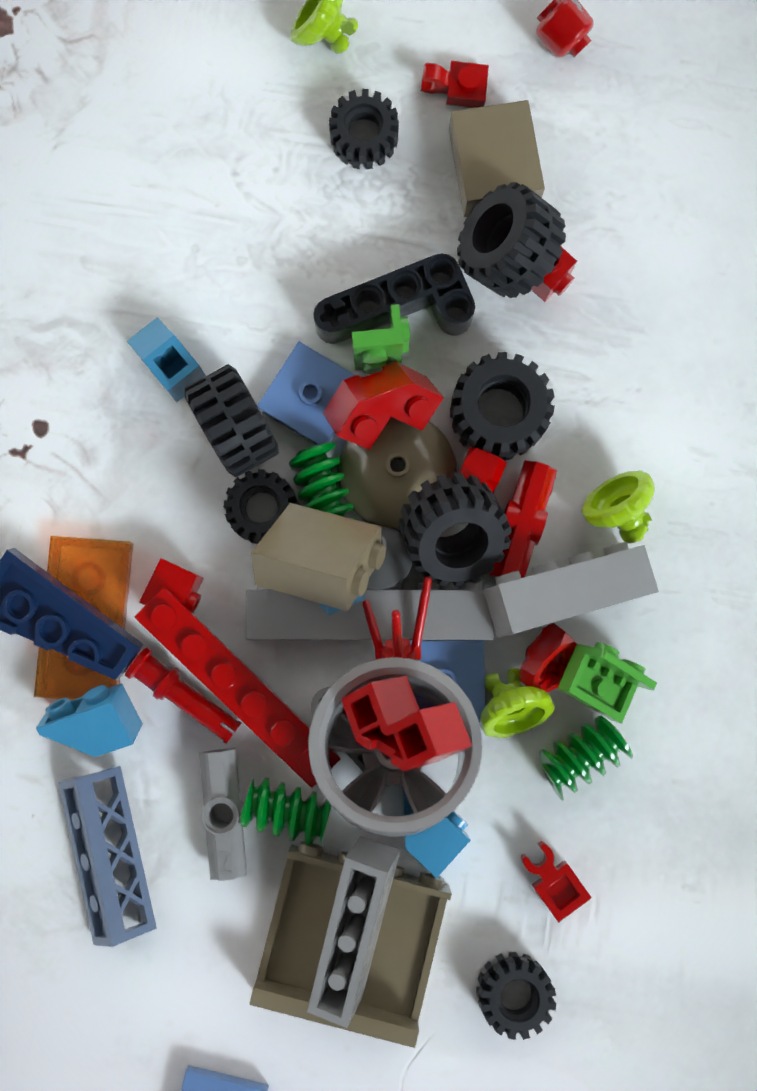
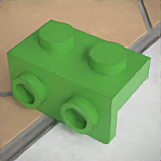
[352,304,410,374]
[557,642,657,724]

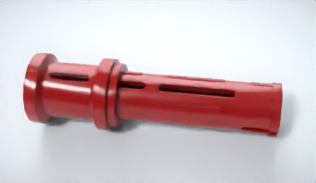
[124,646,242,744]

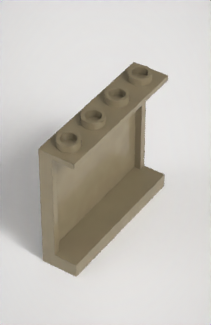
[249,841,452,1048]

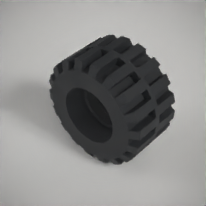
[457,182,566,298]
[450,352,555,461]
[185,364,279,478]
[399,473,511,586]

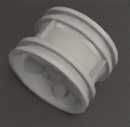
[309,658,482,837]

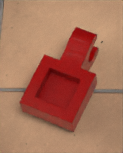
[421,61,489,108]

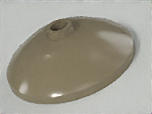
[338,417,456,529]

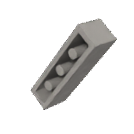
[483,542,659,638]
[307,836,401,1028]

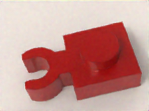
[520,841,592,923]

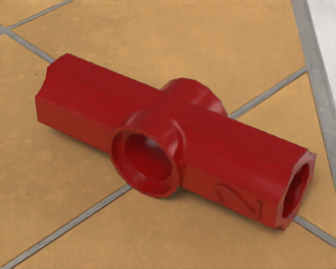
[489,460,557,578]

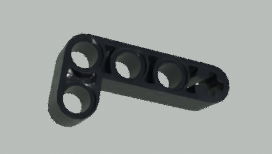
[313,253,475,344]

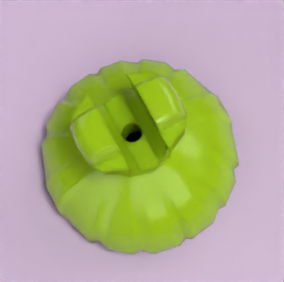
[290,0,358,54]
[581,470,655,544]
[480,668,555,738]

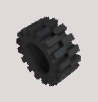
[329,89,399,170]
[223,469,298,544]
[476,952,556,1040]

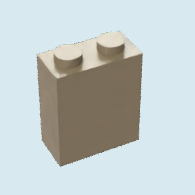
[449,100,545,217]
[251,503,386,612]

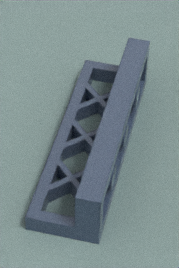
[58,766,157,947]

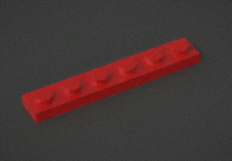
[134,586,341,788]

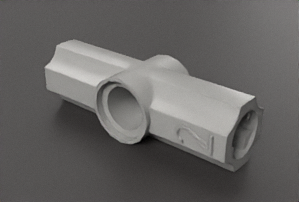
[199,748,247,881]

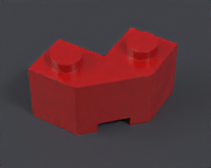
[323,361,444,450]
[341,676,472,771]

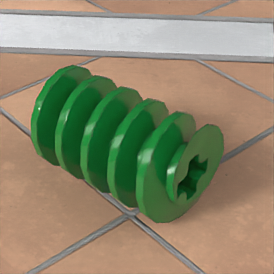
[289,442,357,520]
[539,716,633,801]
[240,777,332,846]

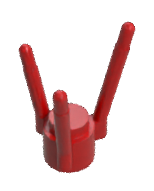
[362,577,432,661]

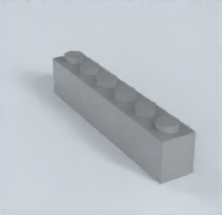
[246,583,494,640]

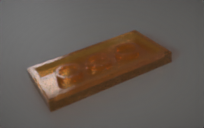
[34,536,133,700]

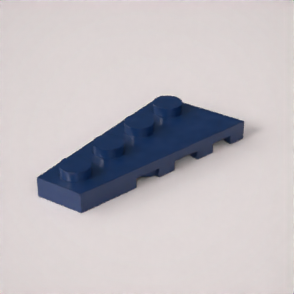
[0,548,144,680]

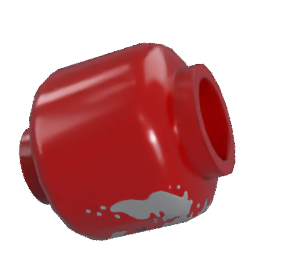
[536,0,594,58]

